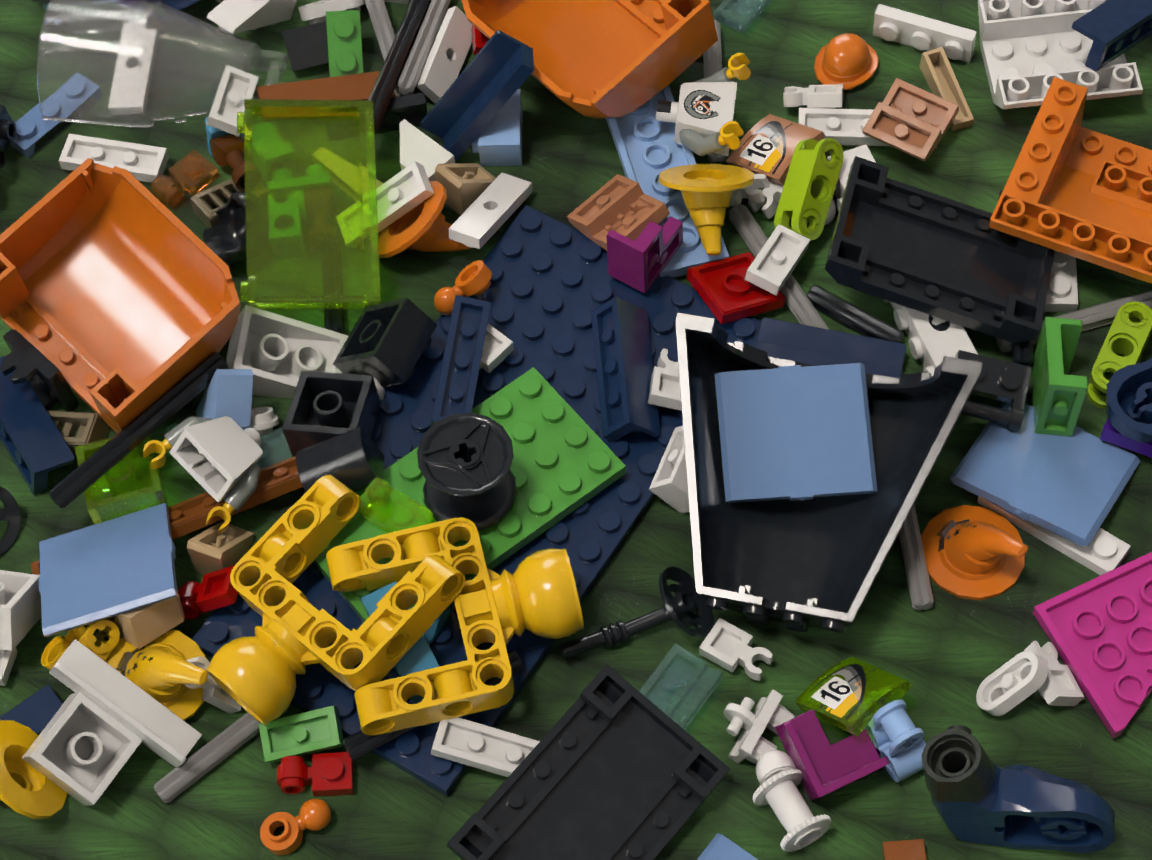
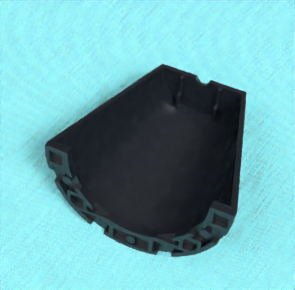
[675,312,983,633]

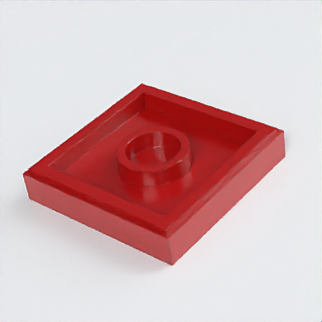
[686,252,785,324]

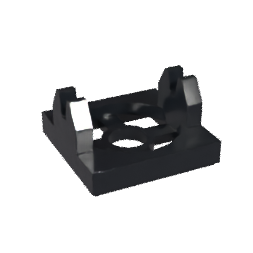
[0,329,78,412]

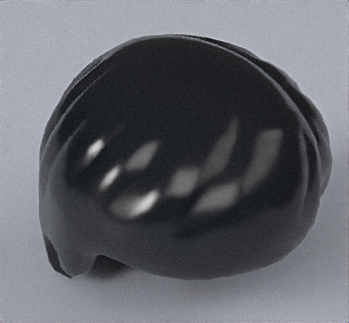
[203,191,269,266]

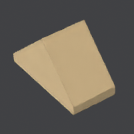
[435,163,496,215]
[186,521,255,575]
[106,591,185,649]

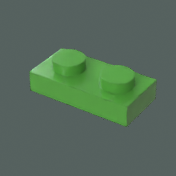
[326,10,363,77]
[259,705,344,764]

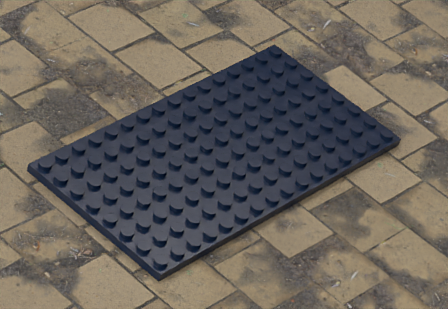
[192,205,761,797]

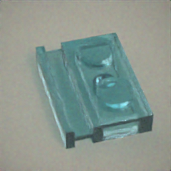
[639,643,722,730]

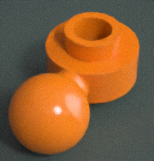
[434,260,492,315]
[260,798,331,855]

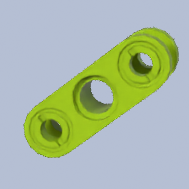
[774,138,844,241]
[1087,301,1152,409]

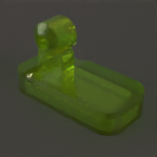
[358,477,434,533]

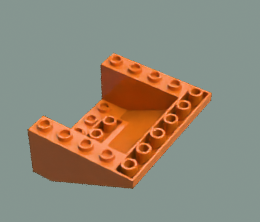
[989,77,1152,284]

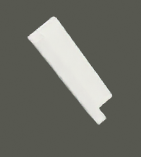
[49,639,202,768]

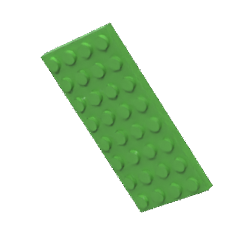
[313,367,626,623]

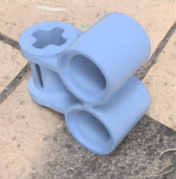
[860,699,926,783]

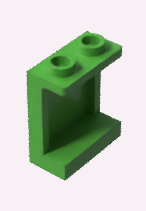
[1031,317,1088,437]

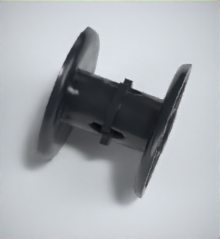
[417,413,517,531]

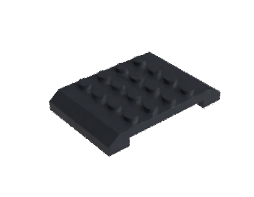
[824,156,1055,343]
[447,664,730,860]

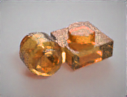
[150,149,219,207]

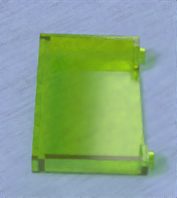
[237,99,381,309]

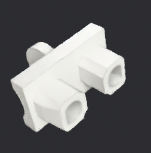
[723,689,795,764]

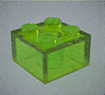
[75,435,169,525]

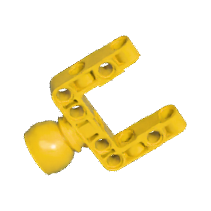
[206,475,465,726]
[326,517,584,735]

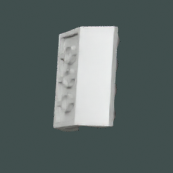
[978,0,1143,109]

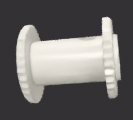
[752,769,831,852]

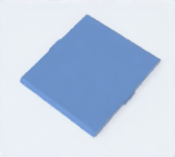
[714,363,877,503]
[950,401,1140,547]
[38,503,178,637]

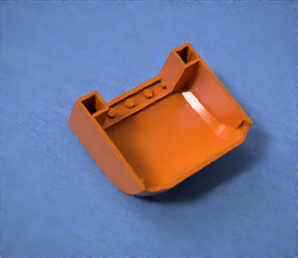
[461,0,718,119]
[0,158,241,433]

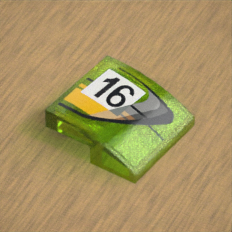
[795,657,912,736]

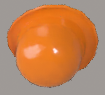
[814,33,879,90]

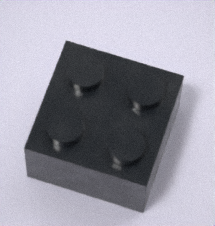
[333,298,437,387]
[282,371,381,457]

